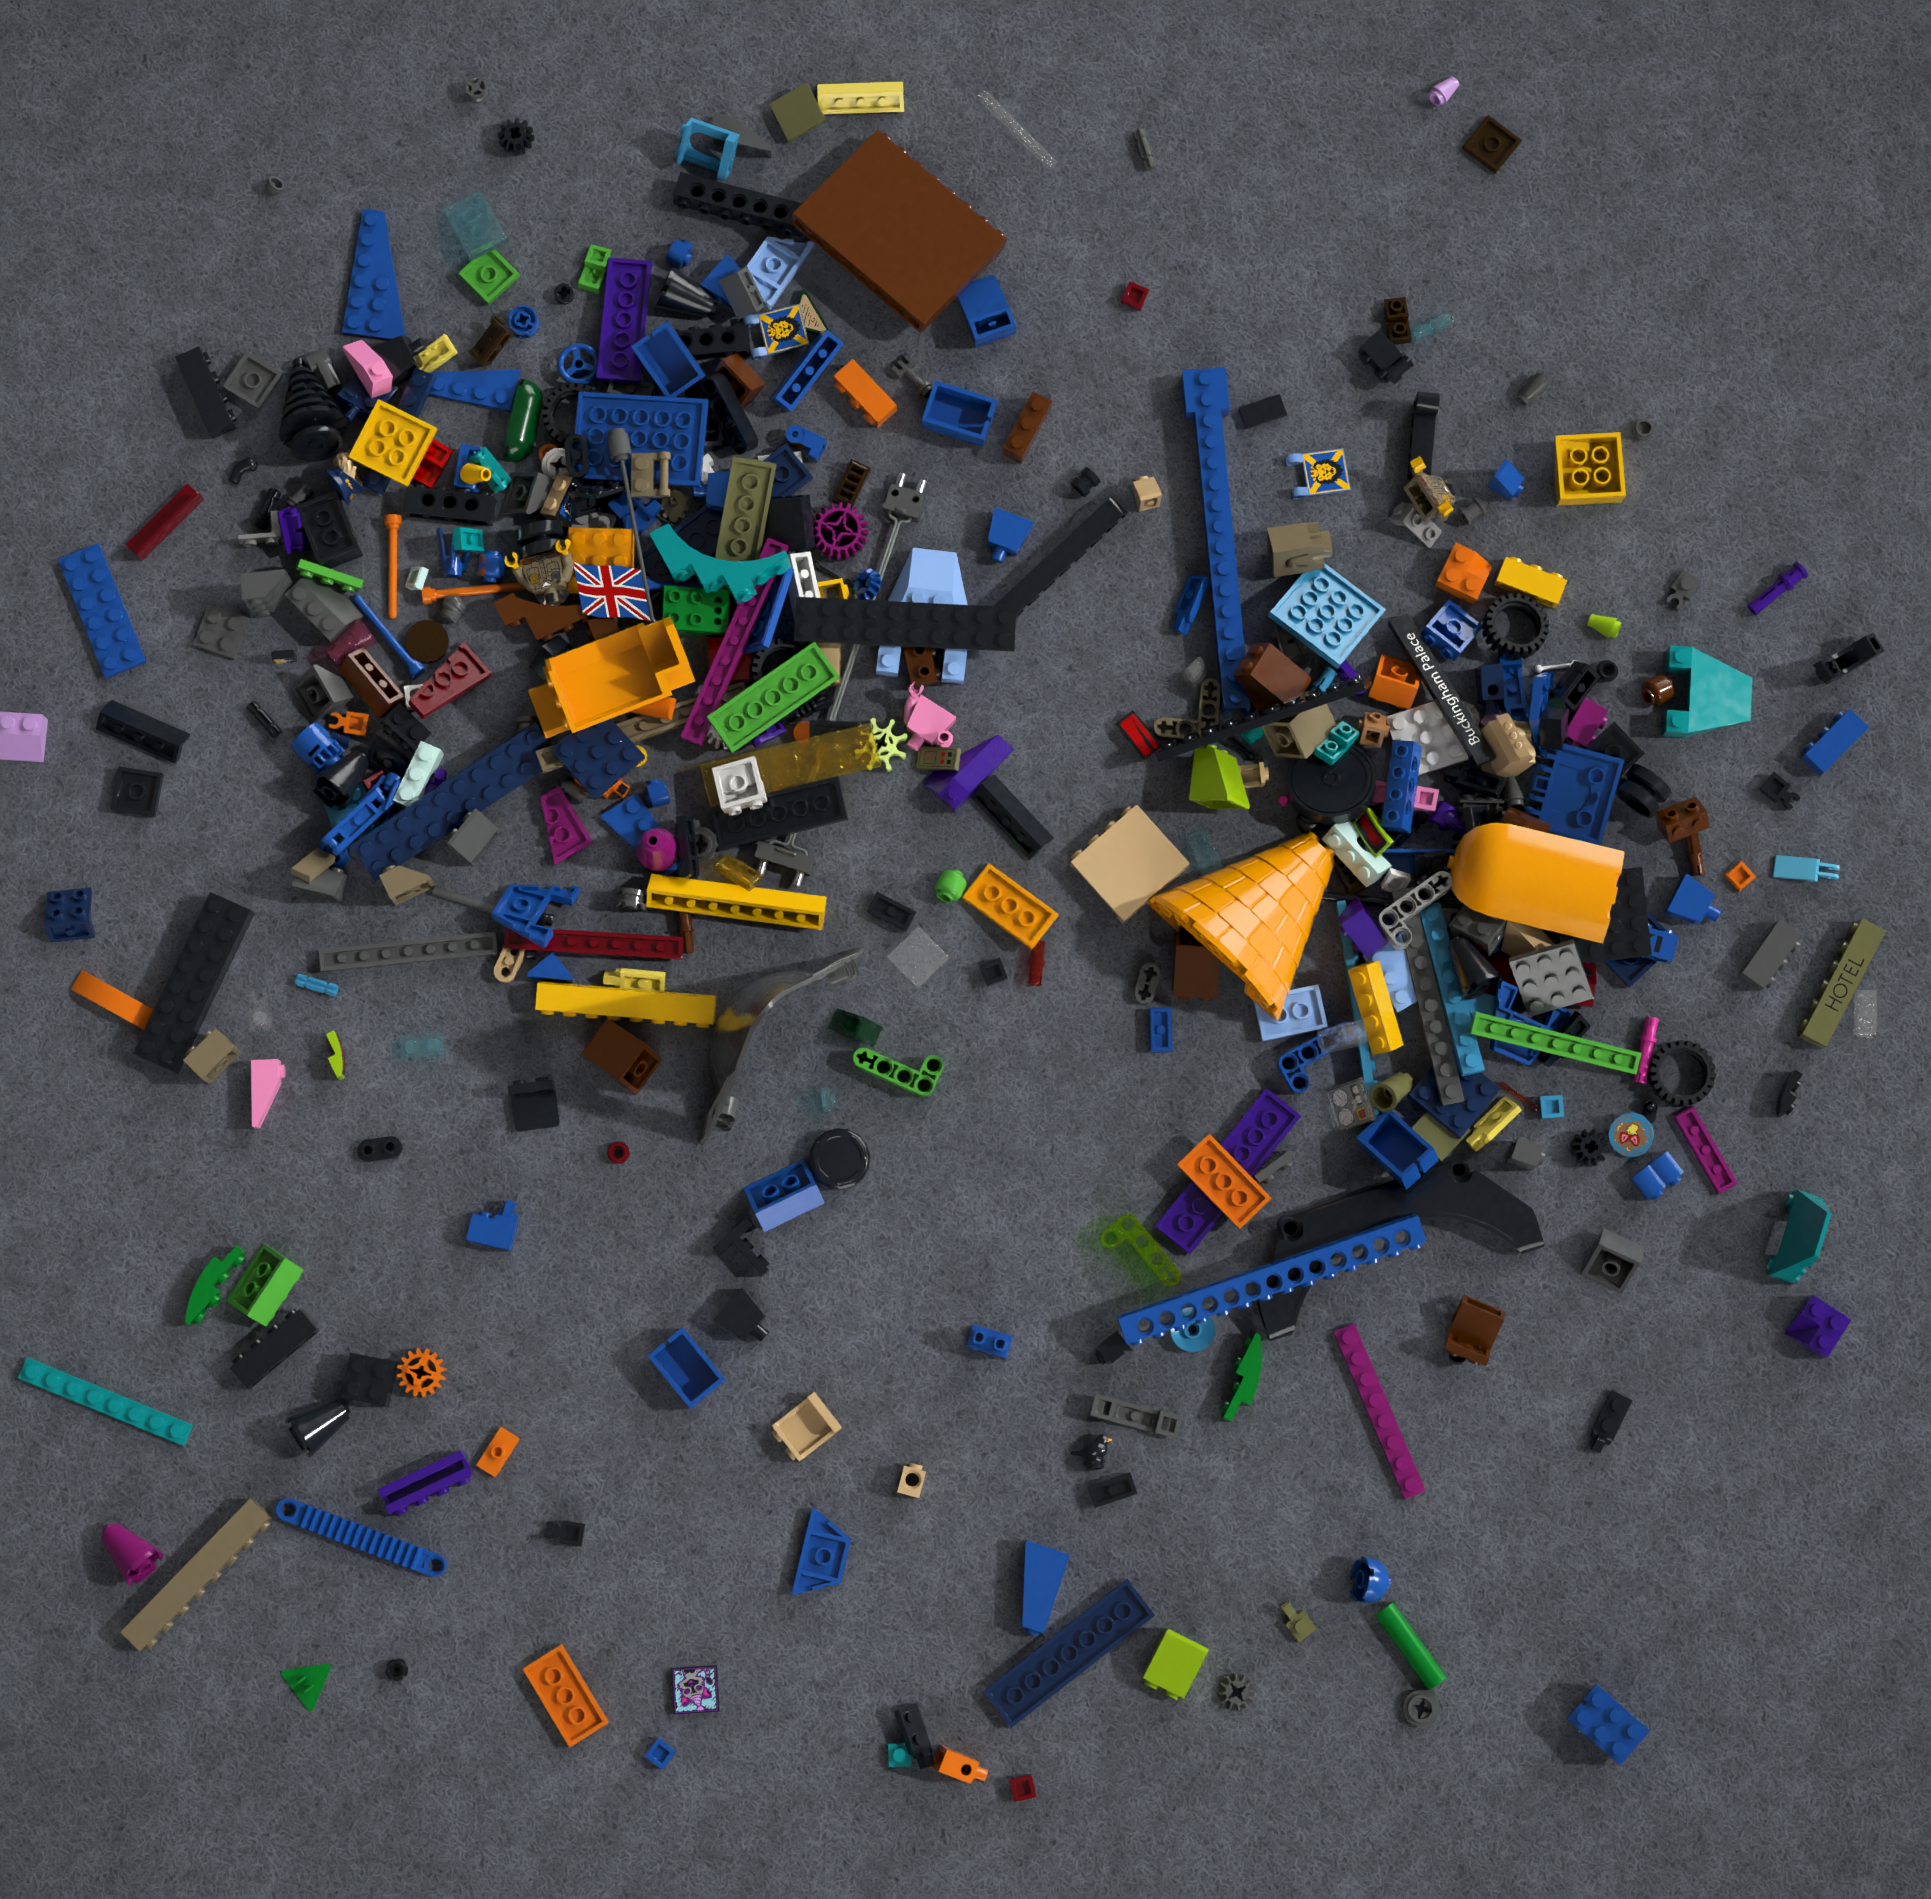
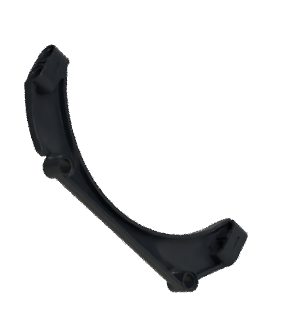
[1257,1156,1544,1342]

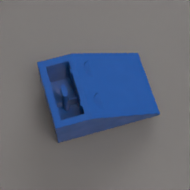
[957,275,1016,348]

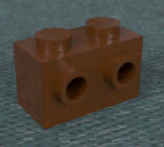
[902,647,941,690]
[1656,796,1710,843]

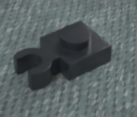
[1759,772,1800,810]
[544,1520,586,1547]

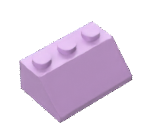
[0,712,48,762]

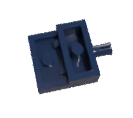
[336,373,398,423]

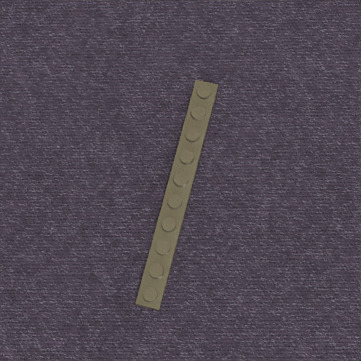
[535,681,746,773]

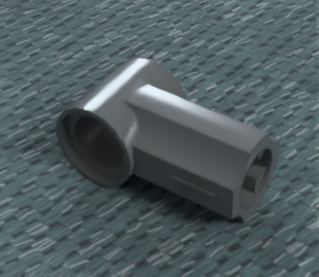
[305,347,342,393]

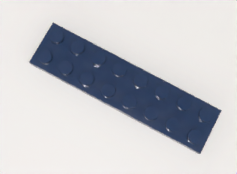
[983,1579,1155,1728]

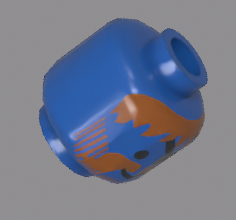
[476,550,506,583]

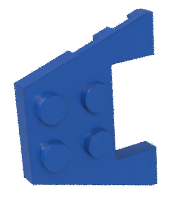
[1526,672,1554,755]
[492,884,580,948]
[1490,980,1571,1066]

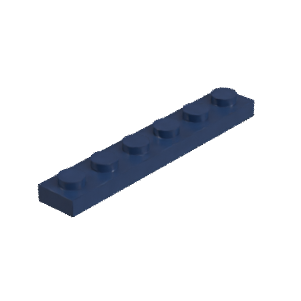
[362,368,436,495]

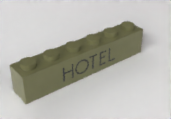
[1798,918,1886,1049]

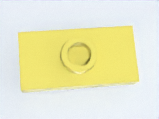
[418,334,458,373]

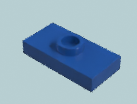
[1149,1007,1173,1053]

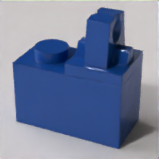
[466,1200,519,1251]

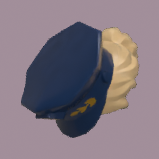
[324,452,364,506]

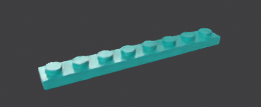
[18,1357,194,1446]

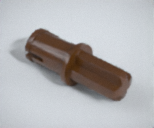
[1686,832,1705,877]
[677,911,695,954]

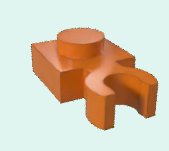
[329,711,370,737]

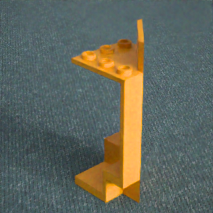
[528,617,695,739]

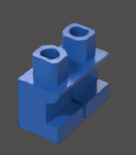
[608,490,662,537]
[966,1324,1013,1359]

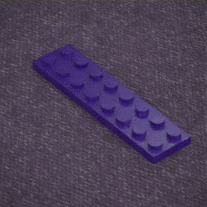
[1155,1088,1301,1255]

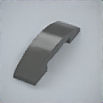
[1090,1393,1182,1438]

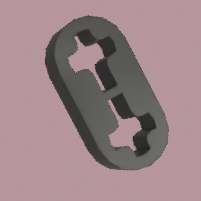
[1134,963,1160,1005]

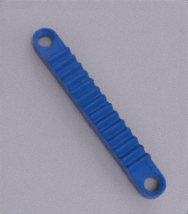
[276,1498,447,1577]

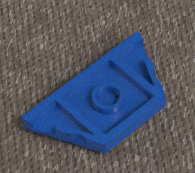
[792,1508,851,1595]

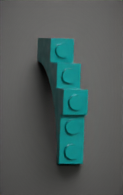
[649,523,792,604]

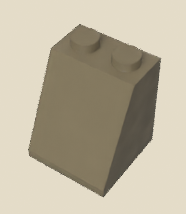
[1261,691,1337,759]

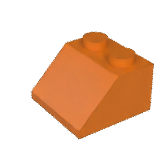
[1368,653,1420,710]

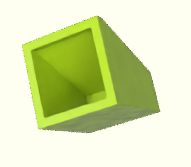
[1189,745,1250,809]
[1142,1628,1209,1700]

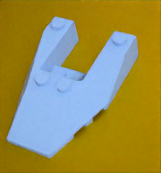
[876,548,967,685]

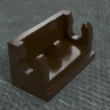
[468,316,515,366]

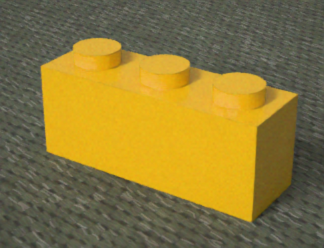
[1494,556,1567,609]

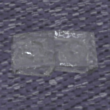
[1853,990,1877,1038]

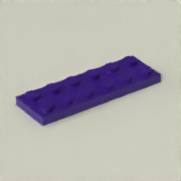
[596,258,652,384]

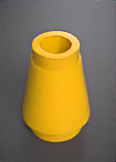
[460,463,491,484]

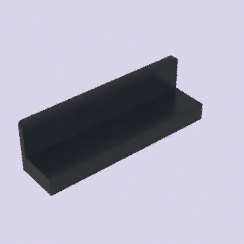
[96,700,190,764]
[970,775,1054,860]

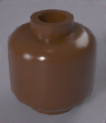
[1641,674,1674,706]

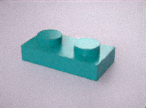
[452,527,484,552]

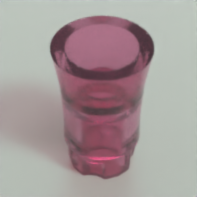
[326,618,378,666]

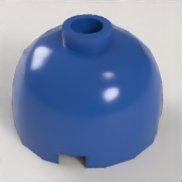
[1350,1556,1391,1603]

